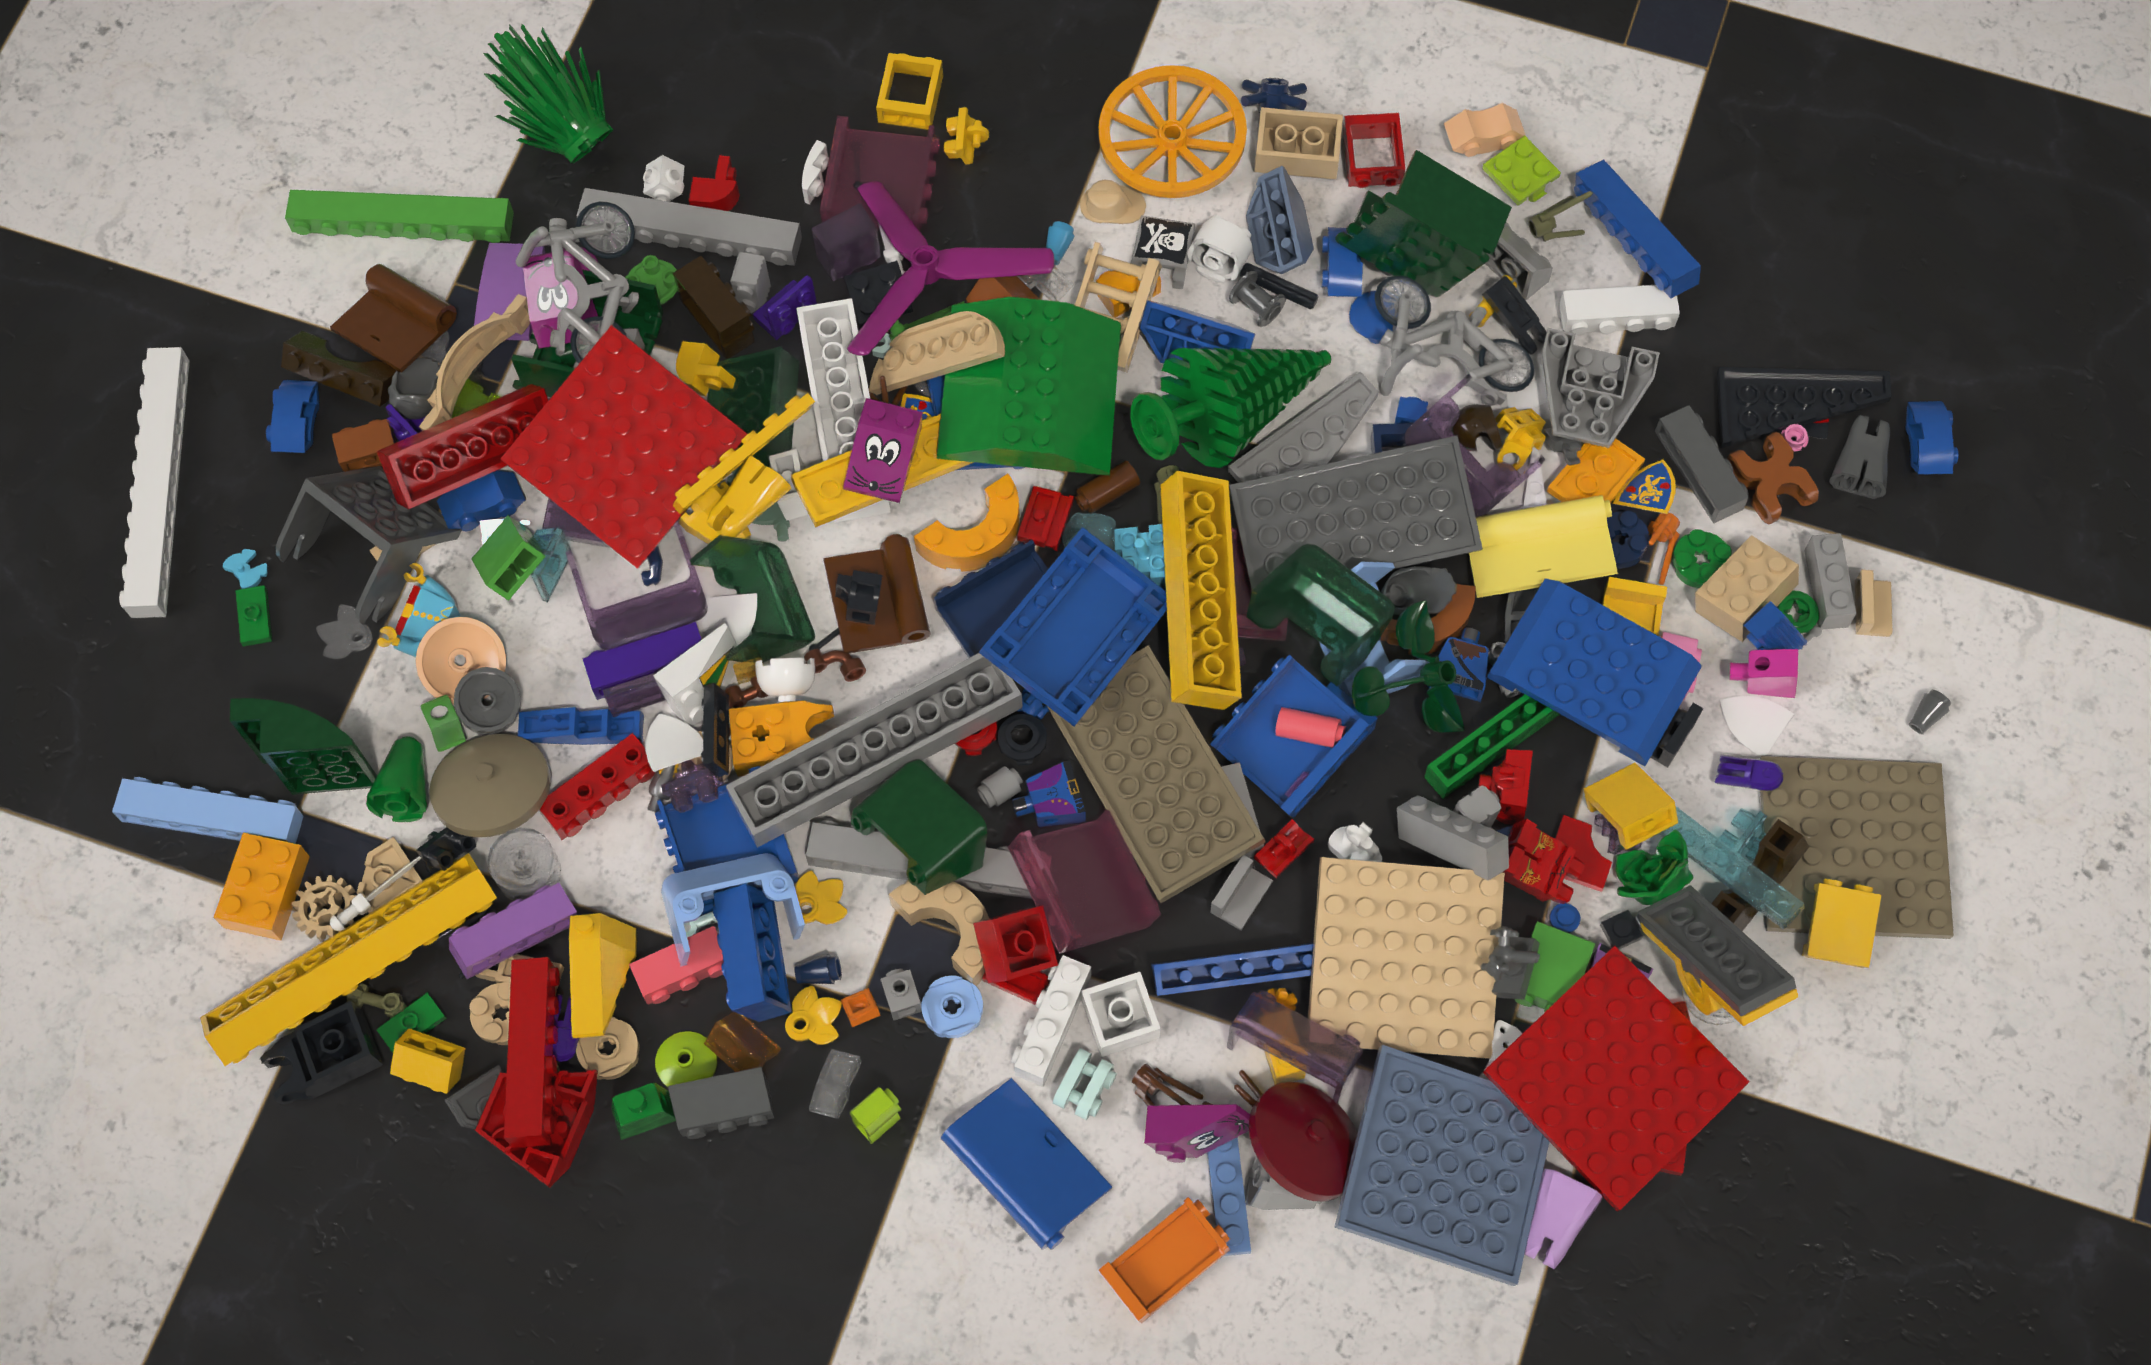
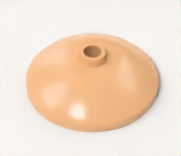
[416,617,506,705]

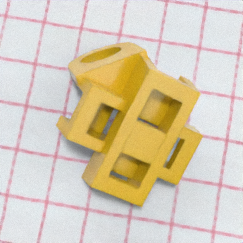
[1495,407,1546,471]

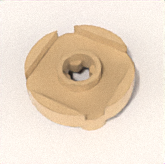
[470,982,511,1045]
[576,1017,640,1080]

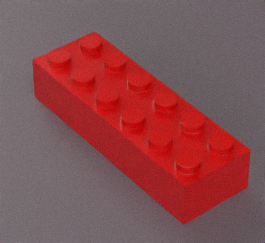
[376,384,549,509]

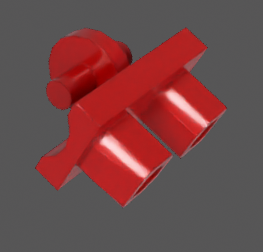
[1254,819,1314,878]

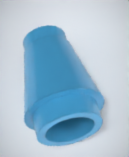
[1046,221,1075,265]

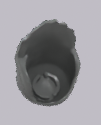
[388,358,440,420]
[1381,566,1457,616]

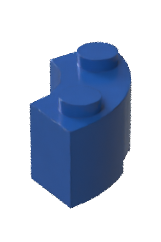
[1322,227,1363,297]
[266,380,319,453]
[1905,401,1958,474]
[437,470,526,531]

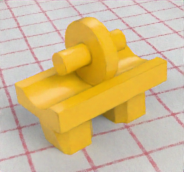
[944,107,989,165]

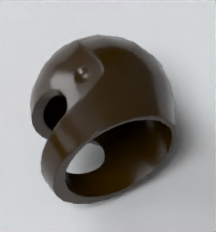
[1451,404,1502,452]

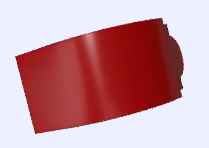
[689,155,740,211]

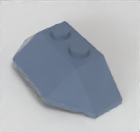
[1246,166,1314,274]

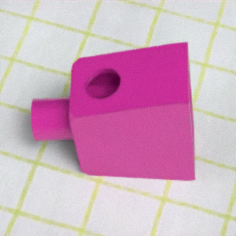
[1729,649,1798,698]

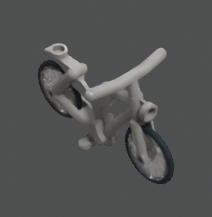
[515,201,639,364]
[1375,276,1534,406]

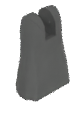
[1829,415,1890,499]

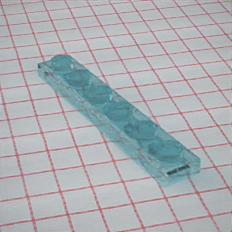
[1658,807,1804,930]

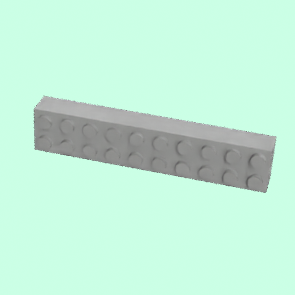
[726,653,1023,848]

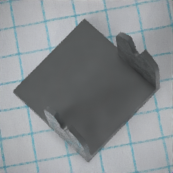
[276,466,462,625]

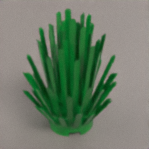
[483,24,613,163]

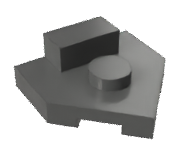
[444,1065,503,1129]

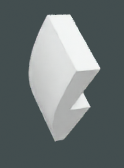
[802,140,829,205]

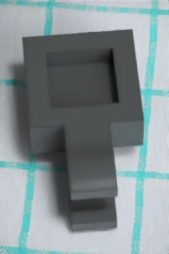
[1544,428,1581,465]

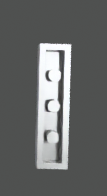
[1559,285,1680,335]

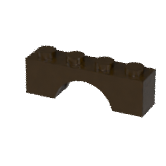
[281,331,399,407]
[1711,819,1809,931]

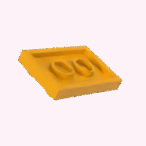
[1547,439,1645,504]

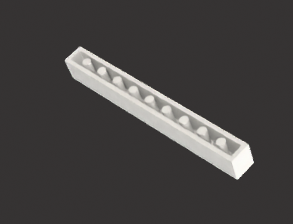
[119,347,190,618]

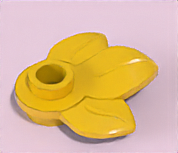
[796,871,848,925]
[785,986,842,1045]

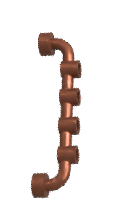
[724,649,866,736]

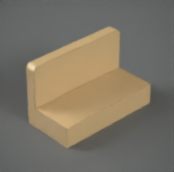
[1855,569,1892,637]

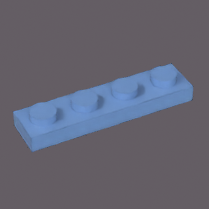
[1207,1137,1251,1256]

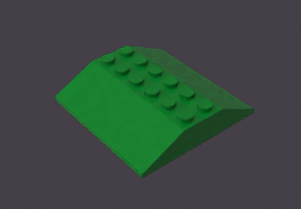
[937,297,1121,476]

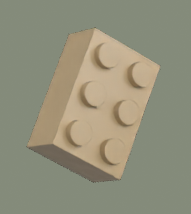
[1255,107,1343,179]
[1695,535,1799,642]

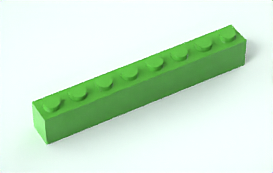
[285,190,514,243]

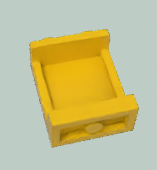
[1602,577,1667,636]
[1584,762,1678,850]
[1802,879,1881,968]

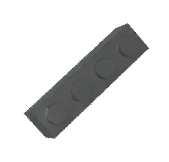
[1655,405,1749,524]

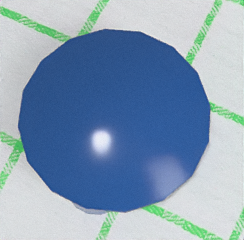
[1349,291,1398,344]

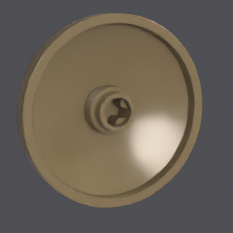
[429,734,551,837]

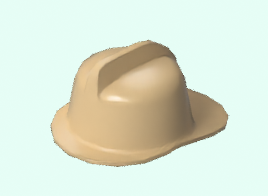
[1080,179,1146,224]

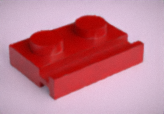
[1017,486,1074,551]

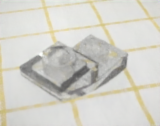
[1017,266,1075,301]
[809,1049,861,1119]

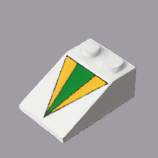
[653,623,744,727]

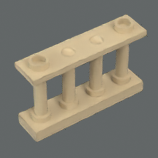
[1075,242,1162,373]

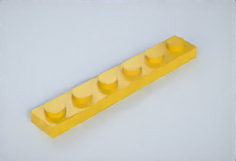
[673,393,815,514]

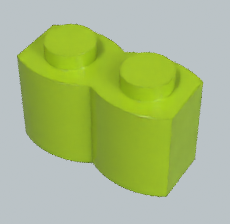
[849,1087,901,1144]

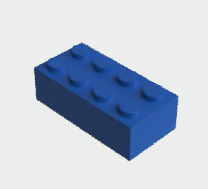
[713,883,792,1022]

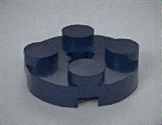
[1607,511,1649,568]

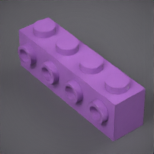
[449,883,577,979]

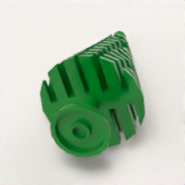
[1130,348,1332,468]

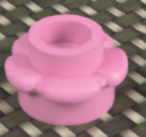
[1781,424,1808,452]

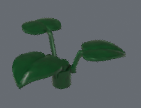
[1352,600,1465,733]

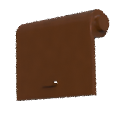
[330,264,457,373]
[823,534,931,654]

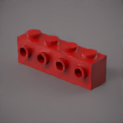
[539,733,655,840]

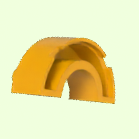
[914,474,1020,572]

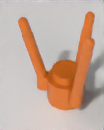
[1647,512,1680,585]

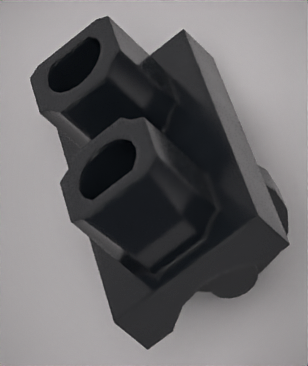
[416,827,476,875]

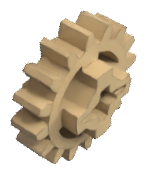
[292,875,359,942]

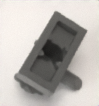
[1481,926,1540,1000]

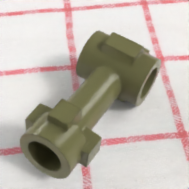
[347,984,407,1018]

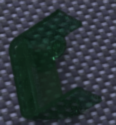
[690,535,815,663]

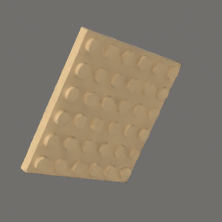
[1306,857,1505,1059]

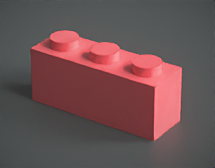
[629,926,724,1004]

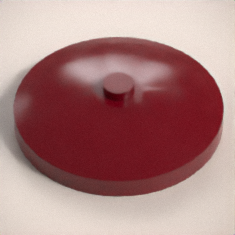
[1249,1082,1358,1202]

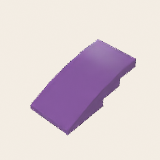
[474,243,545,341]

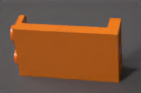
[1099,1197,1230,1324]

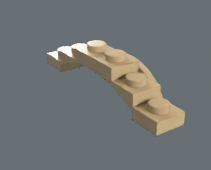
[419,294,530,431]

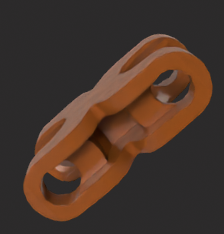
[1727,432,1819,524]

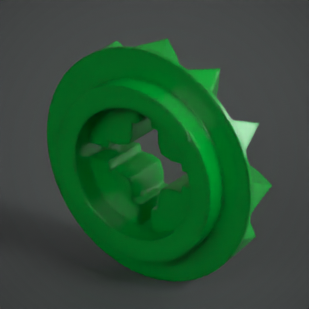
[1777,590,1819,633]

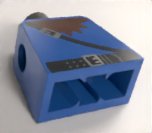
[1426,628,1489,702]

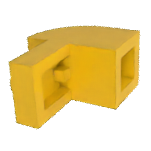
[676,341,736,396]

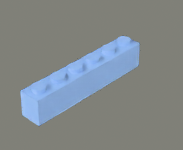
[112,777,304,844]

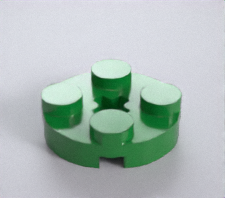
[1672,529,1732,588]

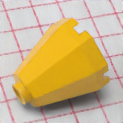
[679,481,751,556]

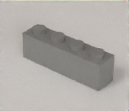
[1397,795,1509,881]

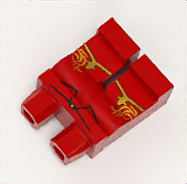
[1503,819,1585,904]

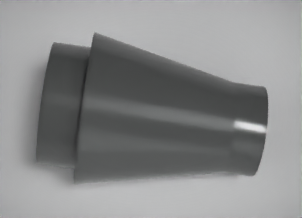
[1909,689,1951,735]

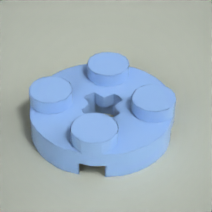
[921,975,983,1038]

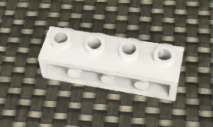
[1011,955,1091,1087]

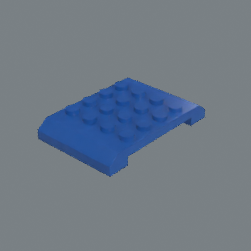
[979,527,1167,727]
[1487,579,1702,766]

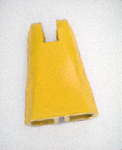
[707,455,792,540]

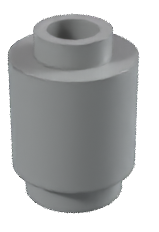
[976,766,1023,808]

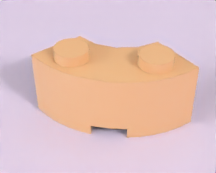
[1444,103,1526,157]

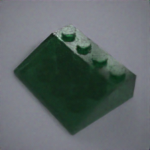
[707,347,800,467]

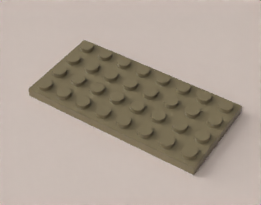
[1047,645,1266,903]

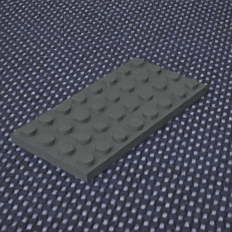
[1229,436,1483,600]

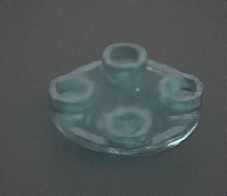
[1063,513,1117,552]

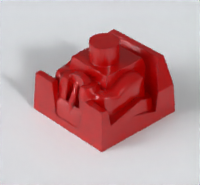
[1478,749,1533,825]

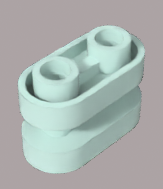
[1053,1048,1117,1120]

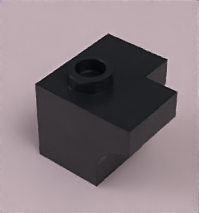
[835,570,883,625]

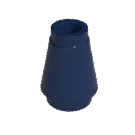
[795,954,842,984]

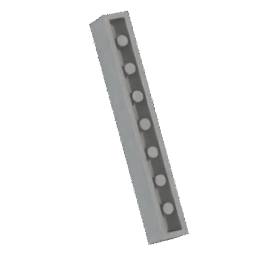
[576,188,802,266]
[806,820,1052,901]

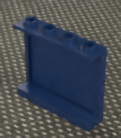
[934,540,1048,658]

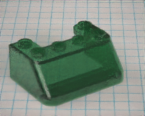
[1246,544,1395,687]

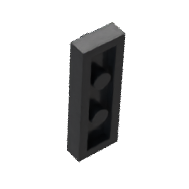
[701,683,729,777]

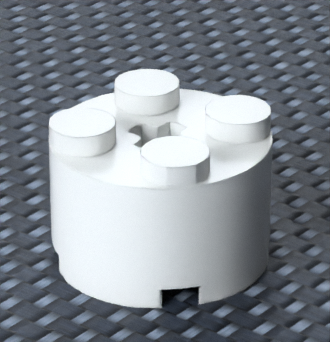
[1187,215,1252,282]

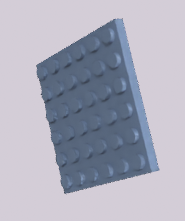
[1334,1045,1549,1286]

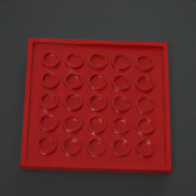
[500,325,748,569]
[1483,946,1750,1212]

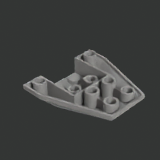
[1542,328,1660,448]

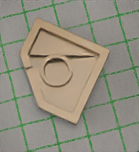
[357,837,422,914]

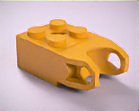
[729,701,834,777]

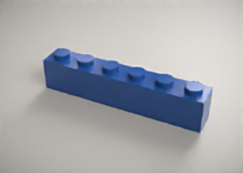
[1574,159,1701,299]
[1151,943,1313,996]

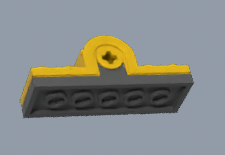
[1638,885,1798,1026]

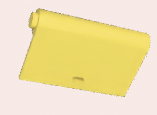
[1469,495,1618,598]

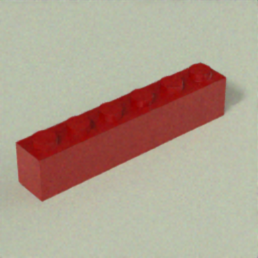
[504,957,560,1148]

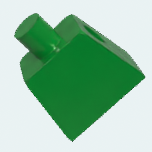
[612,1083,676,1140]

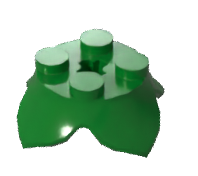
[1615,829,1693,905]

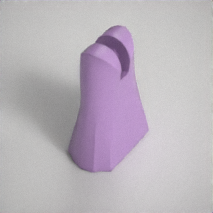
[1525,1169,1603,1269]

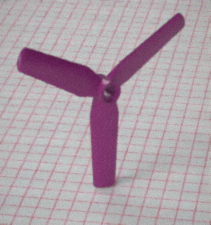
[847,181,1055,356]

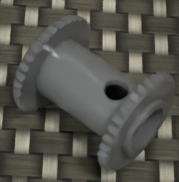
[1229,271,1286,327]

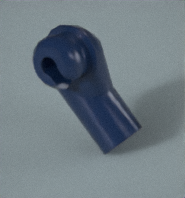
[641,546,663,586]

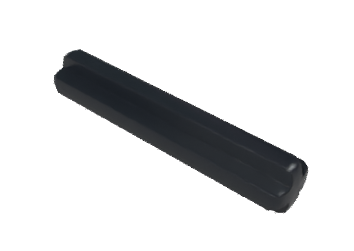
[1240,263,1318,309]

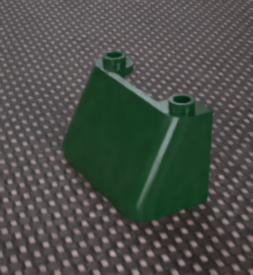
[851,759,987,895]

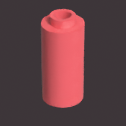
[1276,707,1346,748]

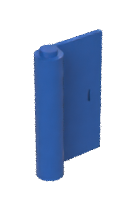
[941,1078,1112,1250]

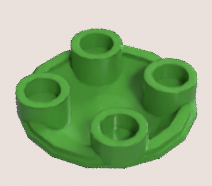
[625,255,678,304]

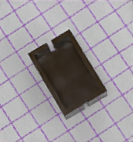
[673,256,755,360]

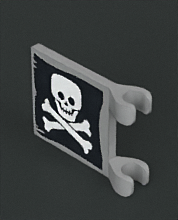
[1131,215,1195,289]

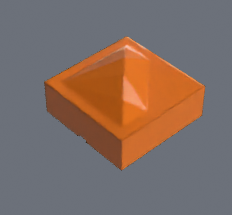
[841,988,881,1027]

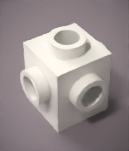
[643,155,685,202]

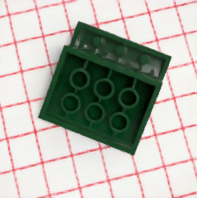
[230,698,377,795]

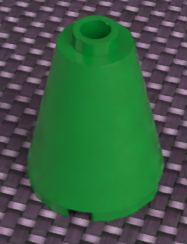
[366,737,427,822]

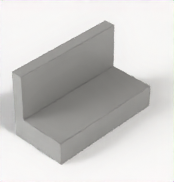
[1210,855,1273,931]

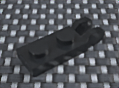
[1482,276,1547,355]

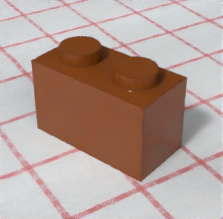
[332,419,397,472]

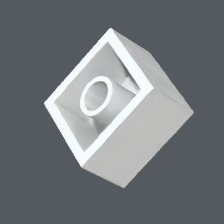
[1081,972,1160,1057]

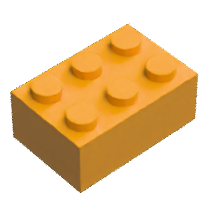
[213,833,310,941]

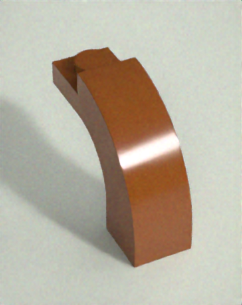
[1380,584,1476,655]

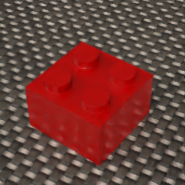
[973,905,1058,983]

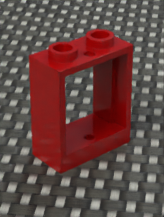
[1343,113,1405,188]

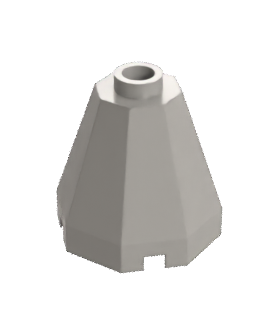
[1246,1156,1322,1210]

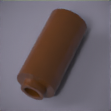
[1075,460,1140,514]

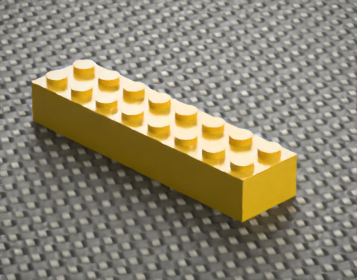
[1161,471,1242,710]

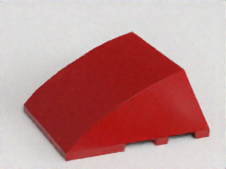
[475,1070,598,1188]

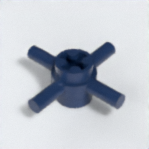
[1241,78,1307,113]

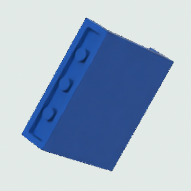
[1210,655,1373,818]
[655,765,799,916]

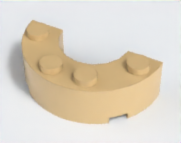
[888,882,989,986]

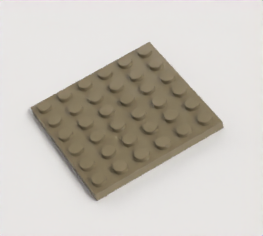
[1759,756,1954,939]

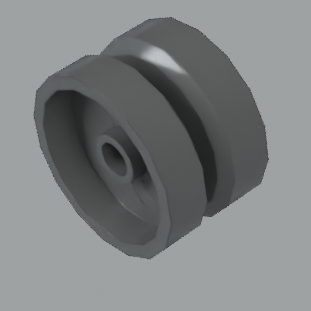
[454,667,521,735]

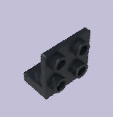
[1650,702,1704,768]

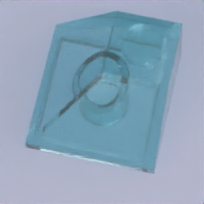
[531,527,573,603]

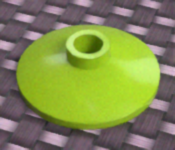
[655,1031,717,1087]

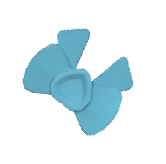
[223,549,268,589]

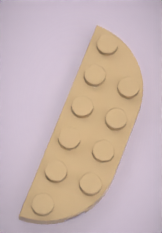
[869,311,1005,395]

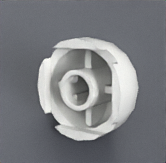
[755,658,815,703]

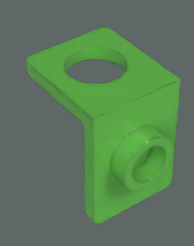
[420,695,466,752]

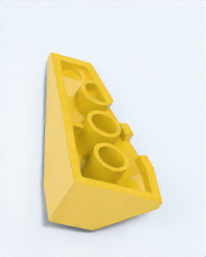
[569,913,637,1038]

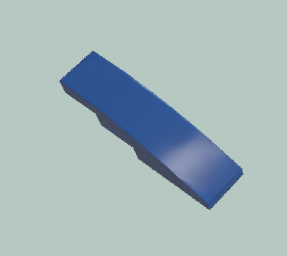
[518,707,644,745]

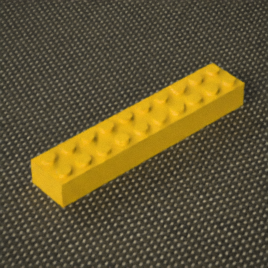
[200,853,497,1066]

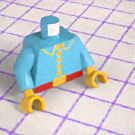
[377,563,460,657]

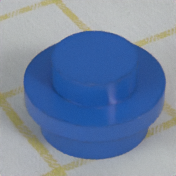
[1549,903,1581,933]

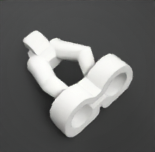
[1328,822,1382,862]

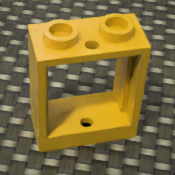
[876,53,943,130]

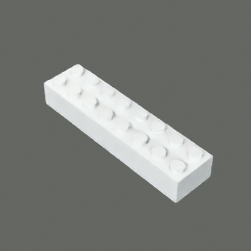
[796,298,891,523]

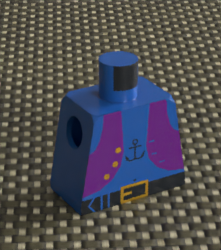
[1012,760,1086,827]

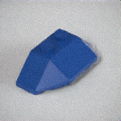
[1140,300,1255,364]

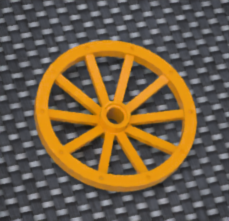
[1099,65,1247,198]

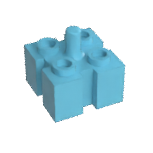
[1114,524,1166,591]

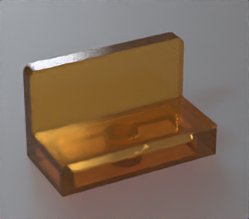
[704,1012,781,1072]

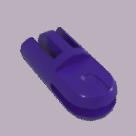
[1715,754,1783,791]
[553,994,579,1062]

